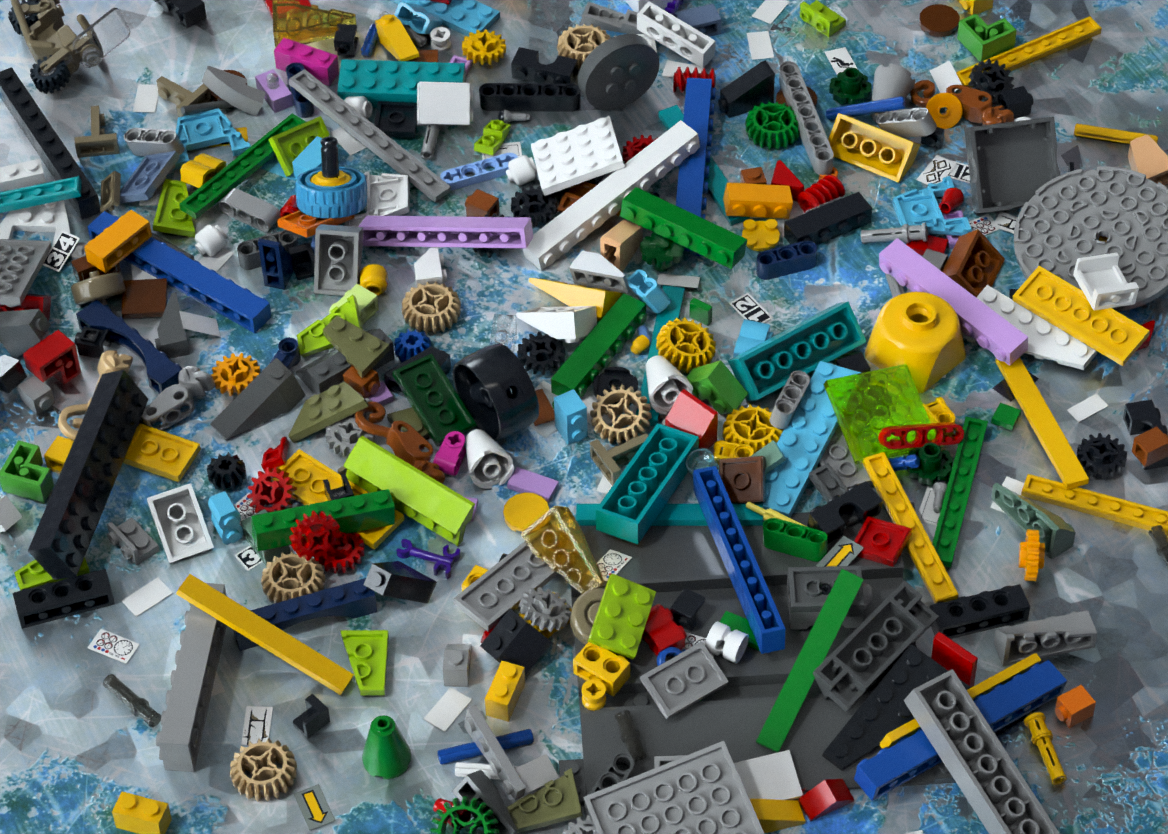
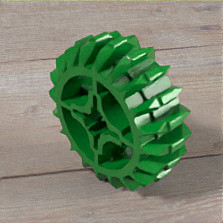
[745,101,800,151]
[430,796,499,834]

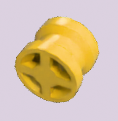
[581,679,606,711]

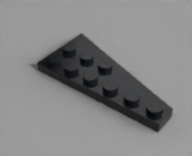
[822,644,971,771]

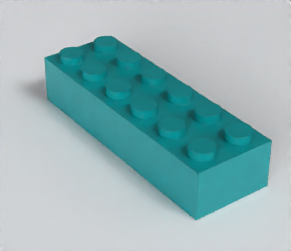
[337,59,466,109]
[728,301,867,401]
[596,423,699,544]

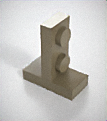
[156,76,212,117]
[74,105,120,158]
[590,433,649,486]

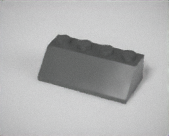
[296,328,395,395]

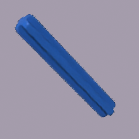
[826,96,906,121]
[437,729,534,764]

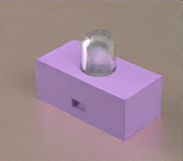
[255,69,293,113]

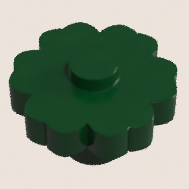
[829,67,872,105]
[640,232,684,271]
[906,443,953,485]

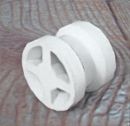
[430,27,451,52]

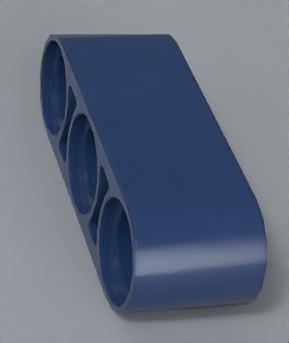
[286,63,314,118]
[756,241,817,280]

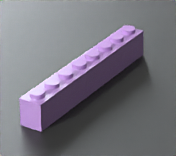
[358,216,533,248]
[879,238,1028,366]

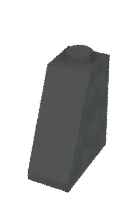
[0,309,51,359]

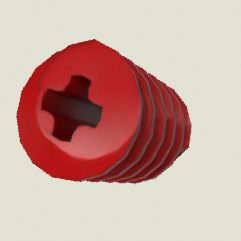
[673,67,716,93]
[797,175,846,213]

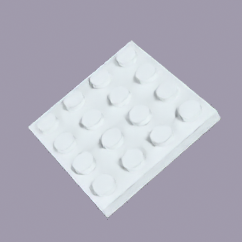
[531,116,625,196]

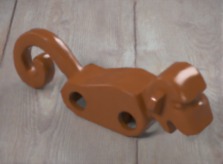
[910,80,1014,125]
[354,402,445,484]

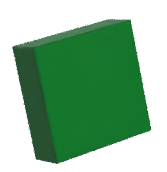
[689,298,712,326]
[991,403,1021,431]

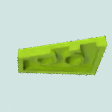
[268,116,330,177]
[152,179,195,238]
[297,295,363,358]
[14,557,90,591]
[340,630,389,695]

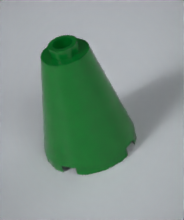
[362,715,412,780]

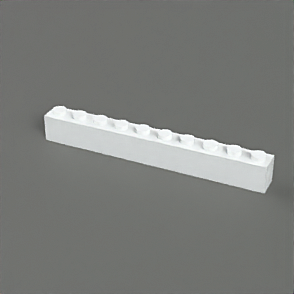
[523,120,700,271]

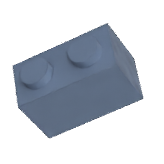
[675,4,722,37]

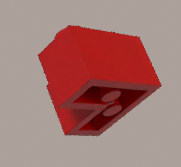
[23,330,81,385]

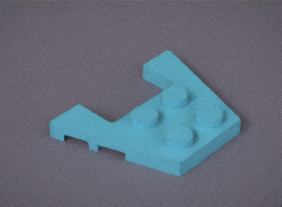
[172,108,251,171]
[892,176,972,236]

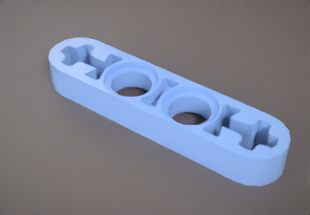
[440,153,518,191]

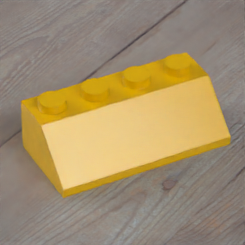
[828,113,921,183]

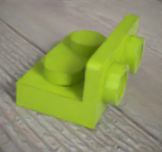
[800,0,846,37]

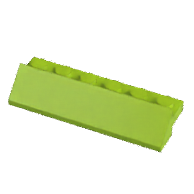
[343,436,475,546]

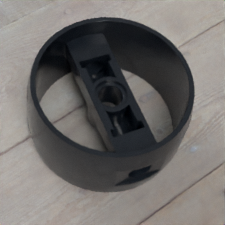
[453,343,539,441]

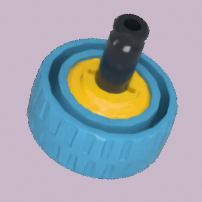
[296,137,367,219]

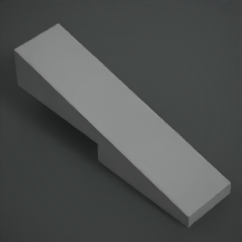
[579,1,644,34]

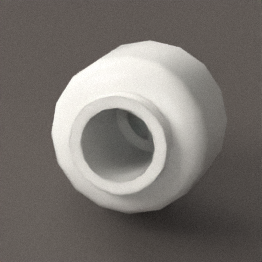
[344,96,373,120]
[506,155,538,186]
[195,224,227,256]

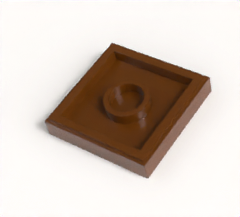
[122,278,168,319]
[719,456,765,504]

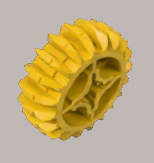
[656,317,716,373]
[722,404,784,457]

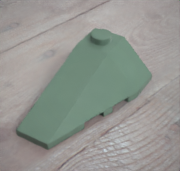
[991,483,1076,559]

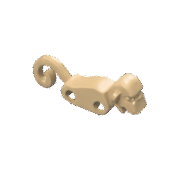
[58,350,133,440]

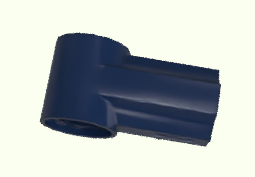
[269,337,301,370]

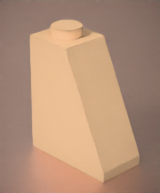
[1128,134,1168,185]
[600,219,643,272]

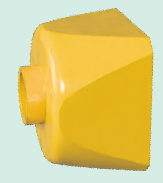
[865,292,966,393]

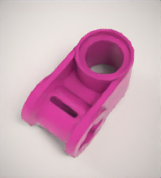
[433,431,466,477]

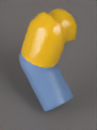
[630,326,652,355]

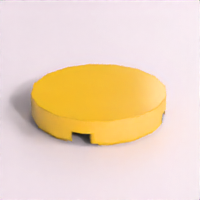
[503,492,550,534]

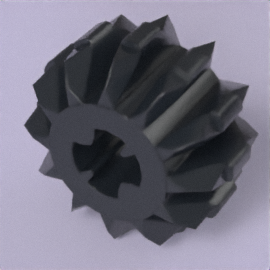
[207,452,246,491]

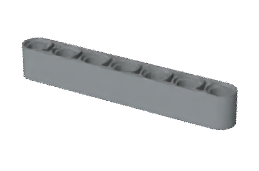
[779,61,834,175]

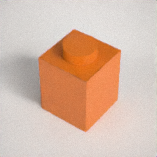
[1055,685,1096,728]

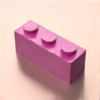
[274,38,339,86]

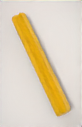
[1074,123,1158,144]

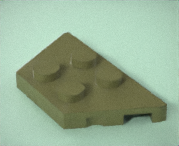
[289,381,369,443]

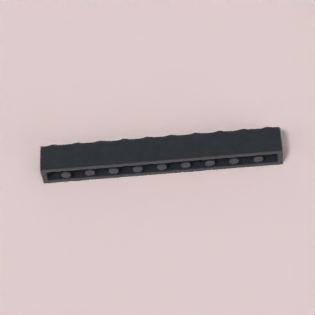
[0,67,100,220]

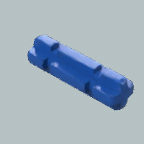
[361,24,378,57]
[888,454,920,471]

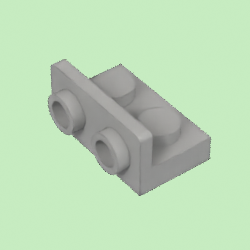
[107,517,159,566]

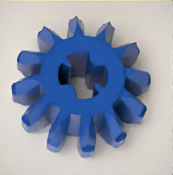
[394,329,432,363]

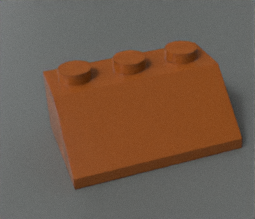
[942,229,1005,297]

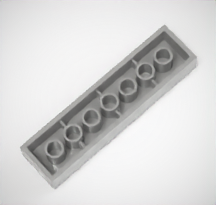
[156,583,227,772]
[904,669,1060,834]

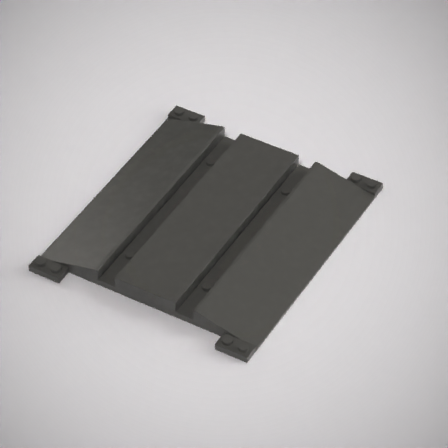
[543,502,956,807]

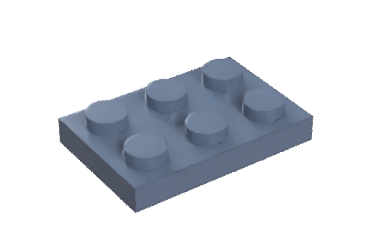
[120,151,180,203]

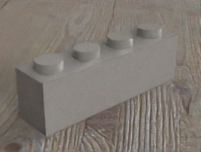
[994,610,1097,666]

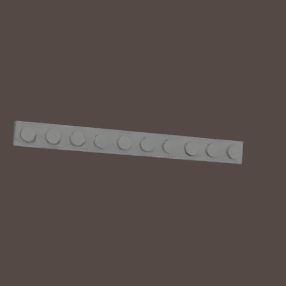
[289,69,451,202]

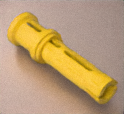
[1024,712,1067,785]

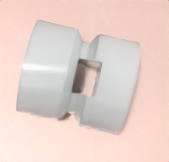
[705,621,749,664]

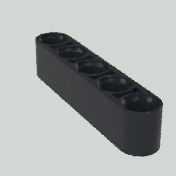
[479,83,581,112]

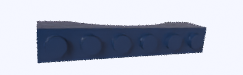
[76,300,182,394]
[233,578,377,651]

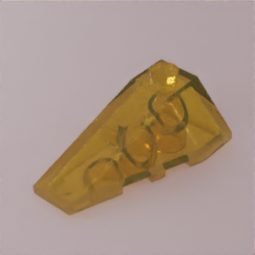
[272,0,357,47]
[521,506,605,594]

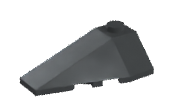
[210,357,306,440]

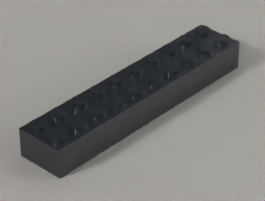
[28,370,148,580]

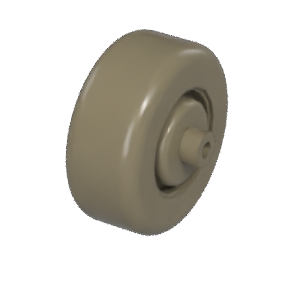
[71,271,126,305]
[570,588,605,645]

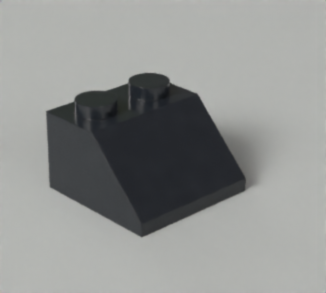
[480,608,554,679]

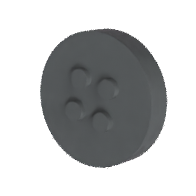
[578,34,659,110]

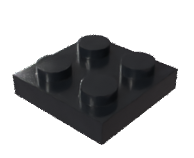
[374,101,417,138]

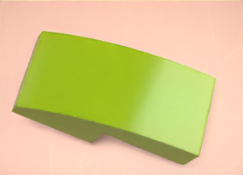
[474,120,511,156]

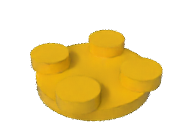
[742,219,780,251]

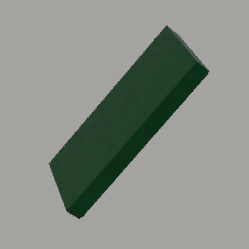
[392,353,477,447]

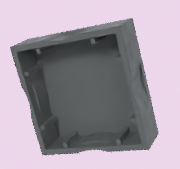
[964,117,1061,213]

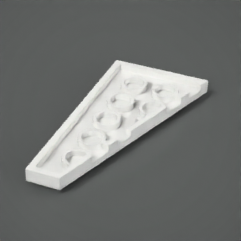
[961,285,1097,370]

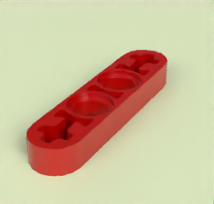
[878,422,964,449]

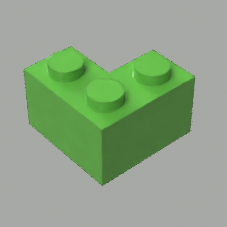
[957,14,1017,62]
[686,360,748,415]
[0,440,54,503]

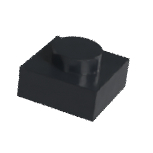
[921,127,944,149]

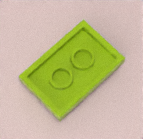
[588,574,656,659]

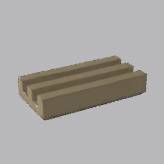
[100,171,121,213]

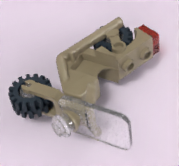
[8,0,131,94]

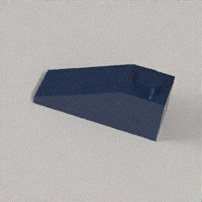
[258,238,294,290]

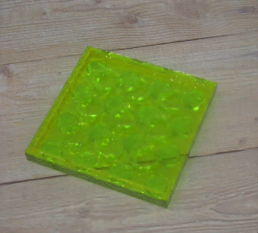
[823,364,936,465]

